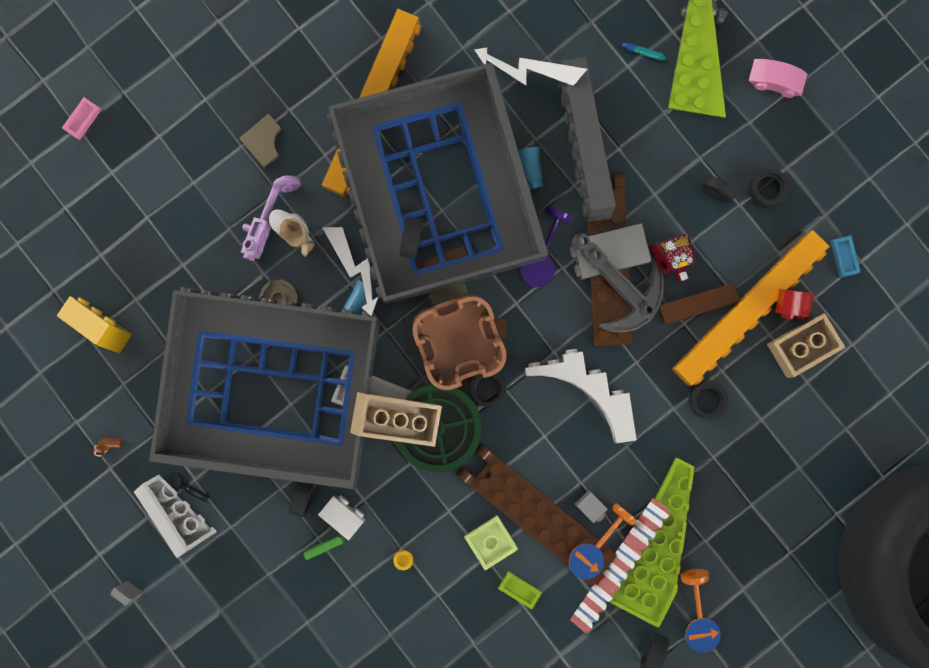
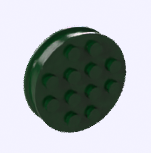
[395,384,482,472]

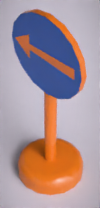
[569,503,637,579]
[681,569,721,653]

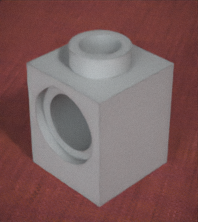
[575,490,608,523]

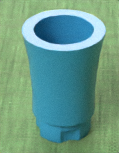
[518,147,543,190]
[344,279,378,315]

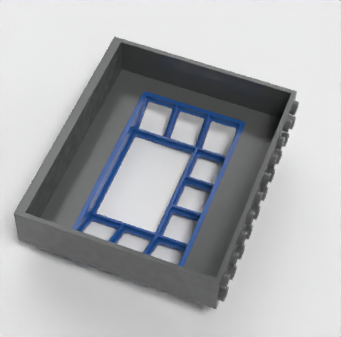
[326,62,548,305]
[149,287,380,489]

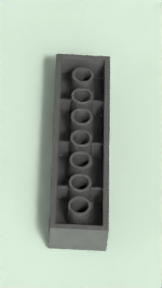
[557,57,616,222]

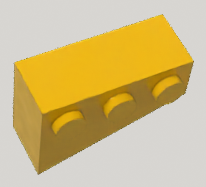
[57,296,132,353]

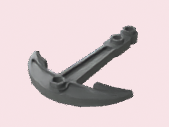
[572,233,664,333]

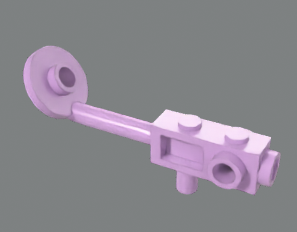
[241,175,301,262]

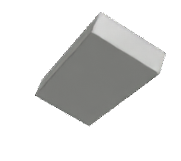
[110,581,143,606]

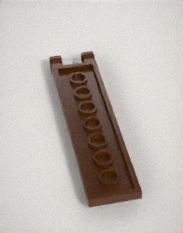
[586,172,633,346]
[456,444,617,586]

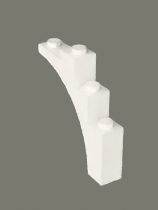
[524,349,637,443]

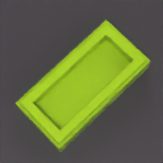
[498,571,542,610]

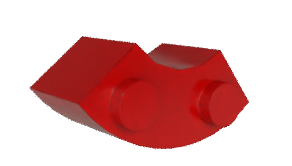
[776,289,814,320]

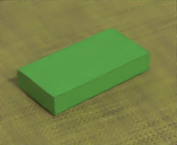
[304,534,345,560]

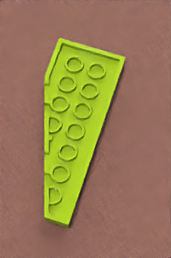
[609,457,695,628]

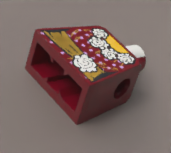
[649,233,695,282]

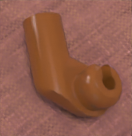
[93,437,123,457]

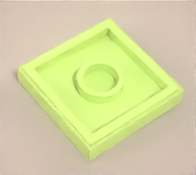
[464,515,518,570]

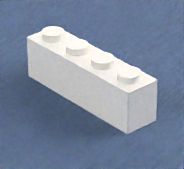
[134,475,217,558]

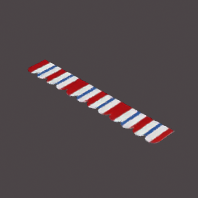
[570,498,670,633]

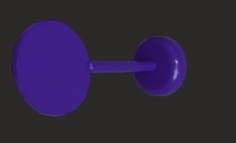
[520,207,573,287]

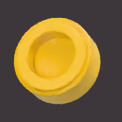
[393,549,414,570]

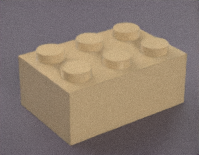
[767,313,845,378]

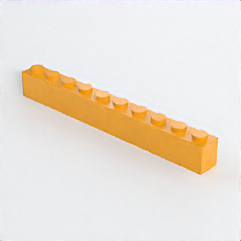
[322,9,421,198]
[672,230,830,386]

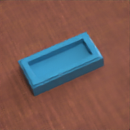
[830,235,861,278]

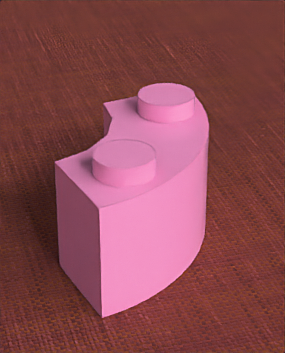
[749,59,807,98]

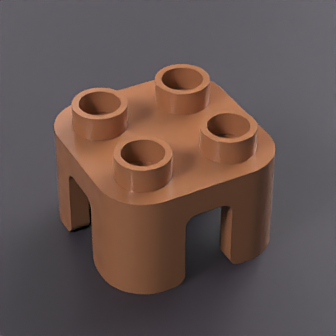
[413,293,506,390]

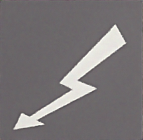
[474,47,587,86]
[322,227,378,316]

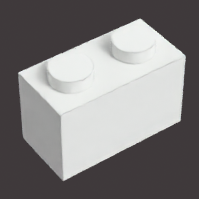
[318,495,366,541]

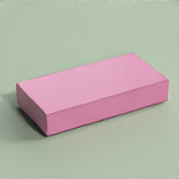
[62,97,102,140]

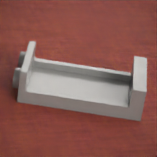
[569,223,651,280]

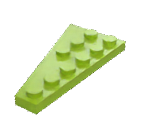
[668,0,726,118]

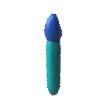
[622,43,667,61]

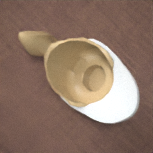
[269,210,315,257]

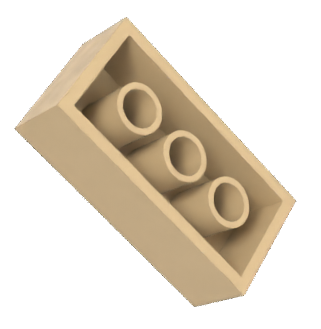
[350,392,442,447]

